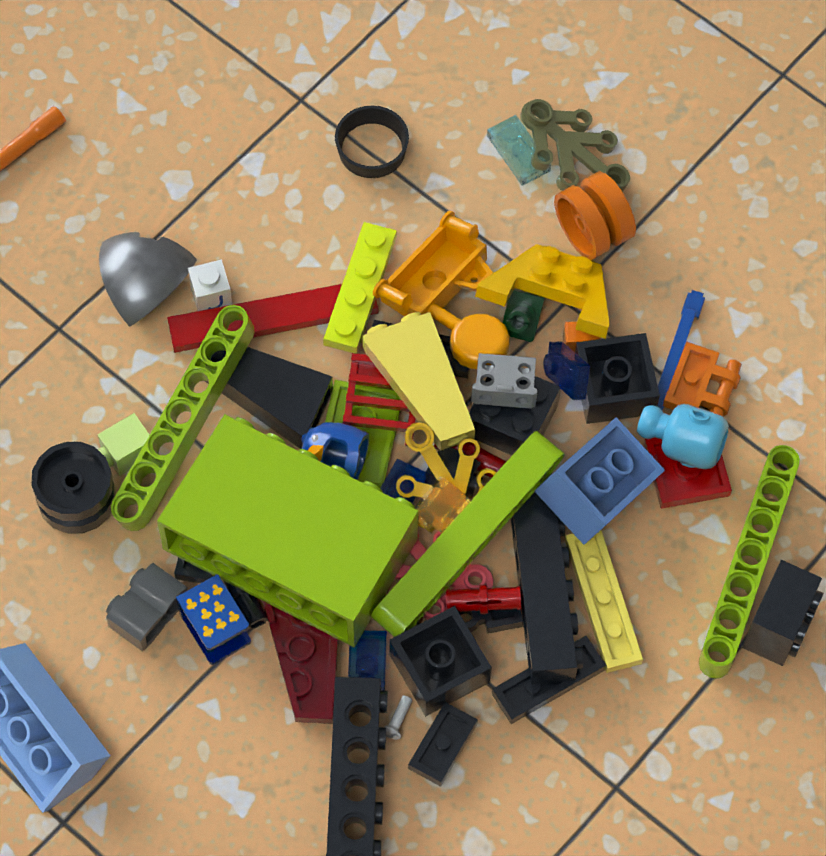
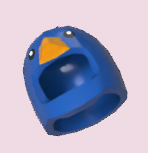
[301,422,370,480]

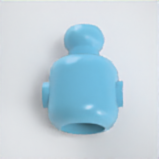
[637,404,729,469]

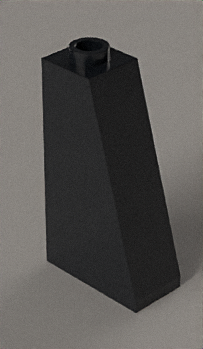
[205,347,333,449]

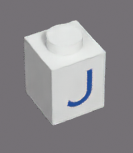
[188,259,232,311]

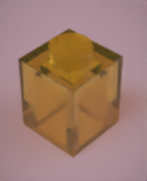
[415,475,471,534]

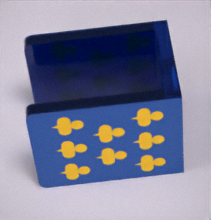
[176,574,251,665]

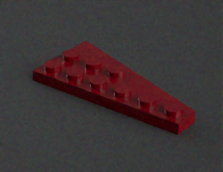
[262,600,338,724]

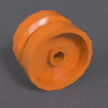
[554,171,636,260]

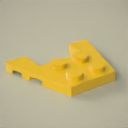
[475,244,610,339]

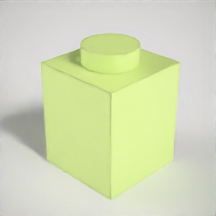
[97,413,150,476]

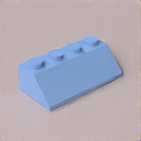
[0,643,111,813]

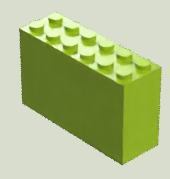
[157,414,418,648]

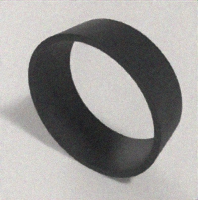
[335,105,409,178]

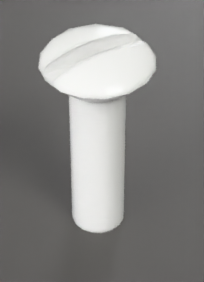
[384,696,412,740]

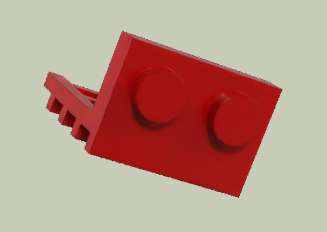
[343,353,416,447]

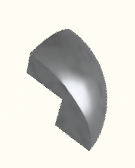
[99,232,197,327]

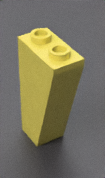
[362,312,475,451]

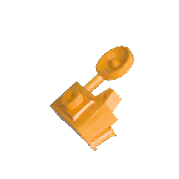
[373,210,510,369]

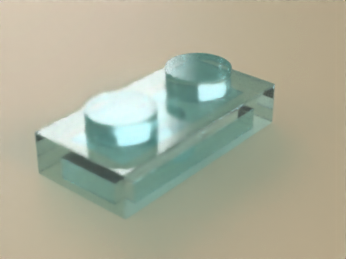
[487,115,551,186]

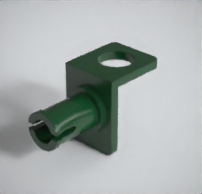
[502,288,546,342]

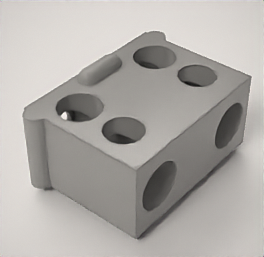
[471,353,537,409]

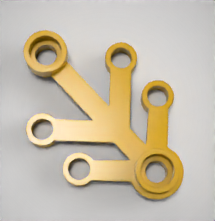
[396,422,496,530]

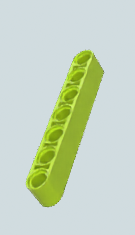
[111,305,254,531]
[371,431,565,637]
[699,445,800,679]

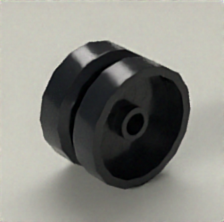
[31,442,116,534]

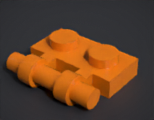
[663,341,742,416]

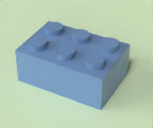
[535,417,665,545]

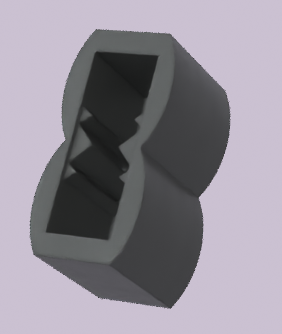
[106,563,188,651]

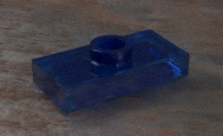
[348,630,387,690]

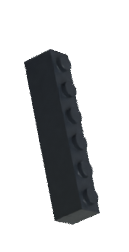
[510,473,583,685]

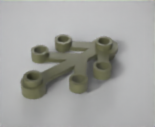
[520,99,630,192]

